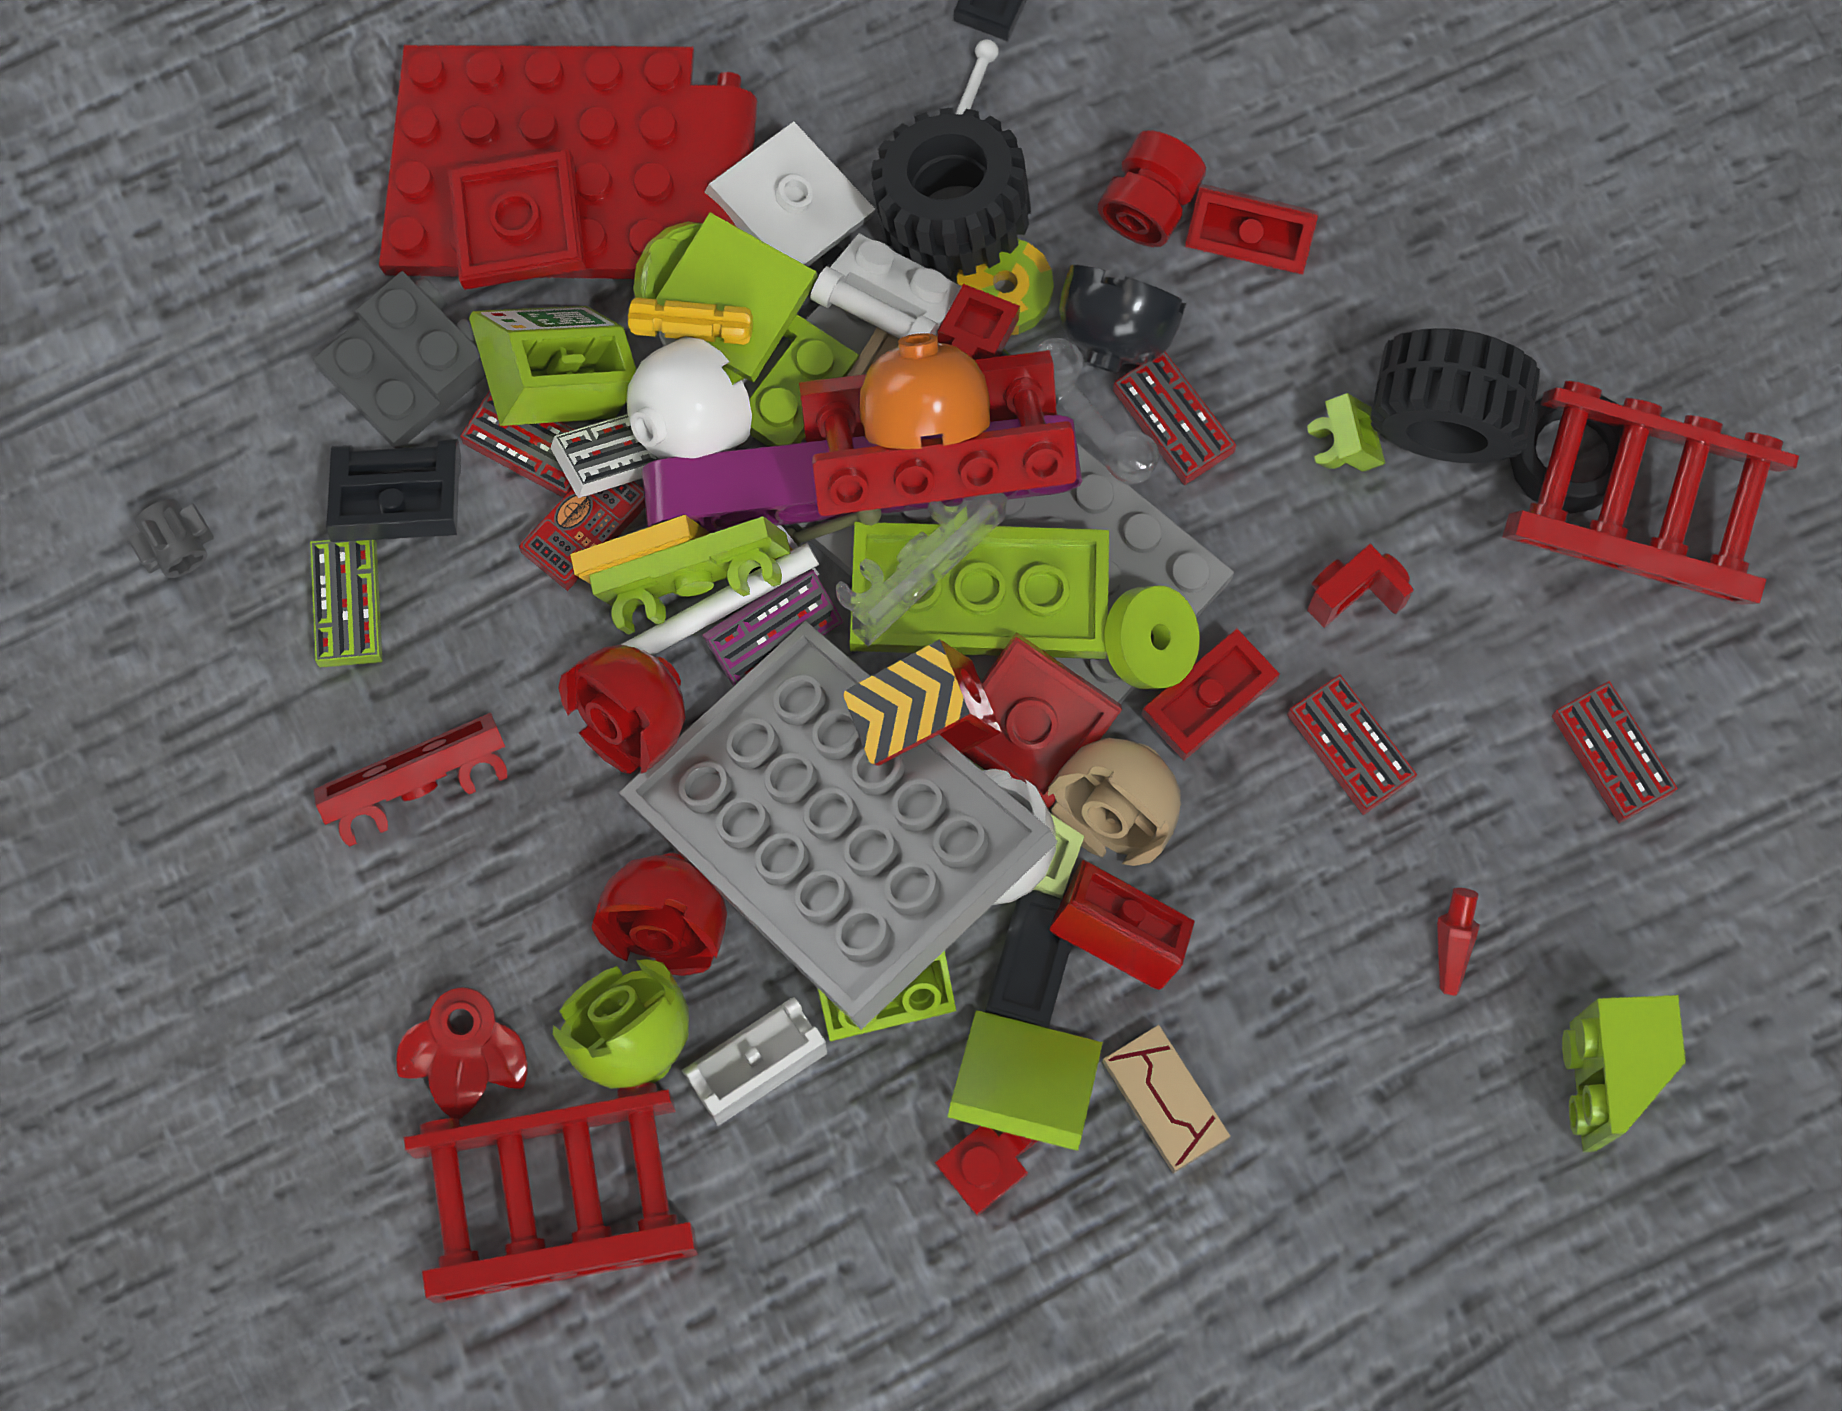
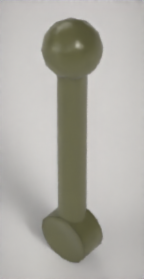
[785,509,882,547]

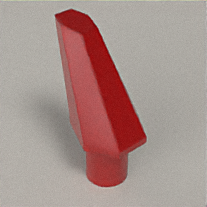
[1437,887,1480,996]

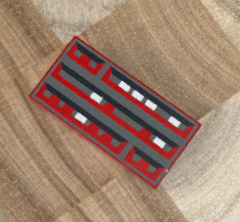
[1113,351,1237,486]
[460,390,574,498]
[1287,674,1417,815]
[1551,681,1678,824]

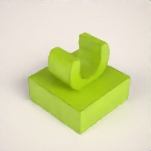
[1307,393,1385,472]

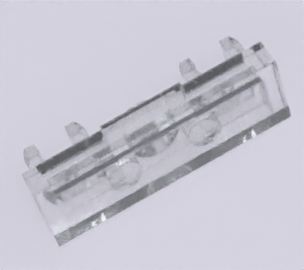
[836,493,1007,647]

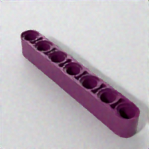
[642,415,1083,533]

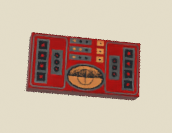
[519,481,645,591]

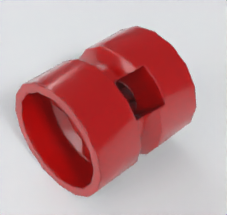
[1097,130,1206,247]

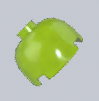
[552,959,689,1088]

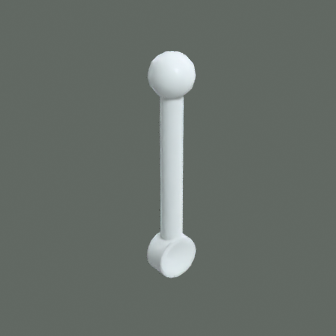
[956,39,999,114]

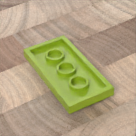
[850,522,1109,659]

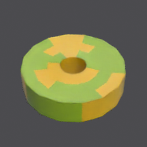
[956,239,1054,335]

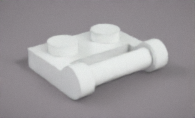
[810,234,962,339]

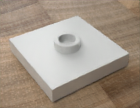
[705,121,876,267]

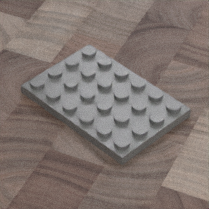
[618,621,1058,1030]

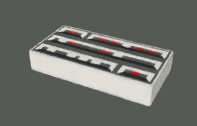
[550,414,660,498]

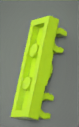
[589,516,791,634]

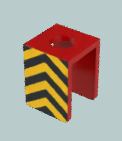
[843,639,1002,766]

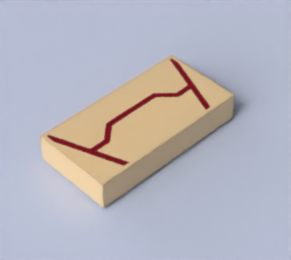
[1102,1025,1230,1174]

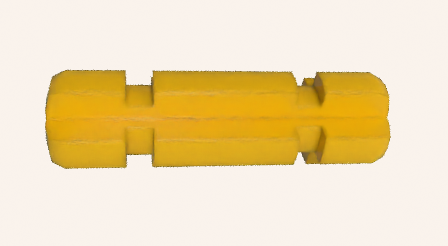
[628,298,753,345]

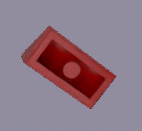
[1185,184,1319,275]
[1050,860,1195,990]

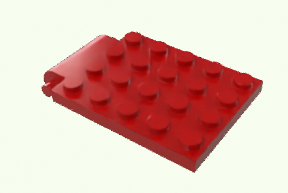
[379,45,758,279]

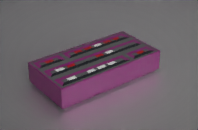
[702,569,843,687]

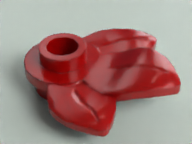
[396,987,528,1119]

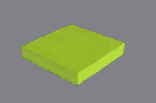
[656,213,818,383]
[947,1010,1103,1151]

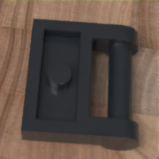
[326,439,461,542]

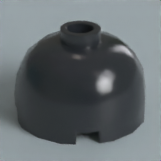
[1059,265,1186,374]

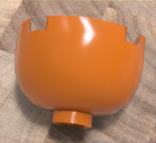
[860,333,990,449]

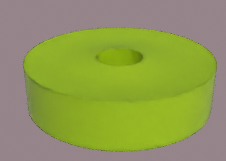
[1104,586,1200,689]

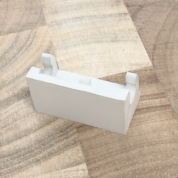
[682,997,827,1126]

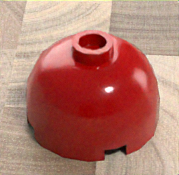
[558,645,686,774]
[592,853,727,976]

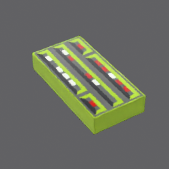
[310,540,383,668]

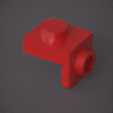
[1307,543,1413,628]

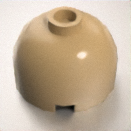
[1048,738,1181,866]

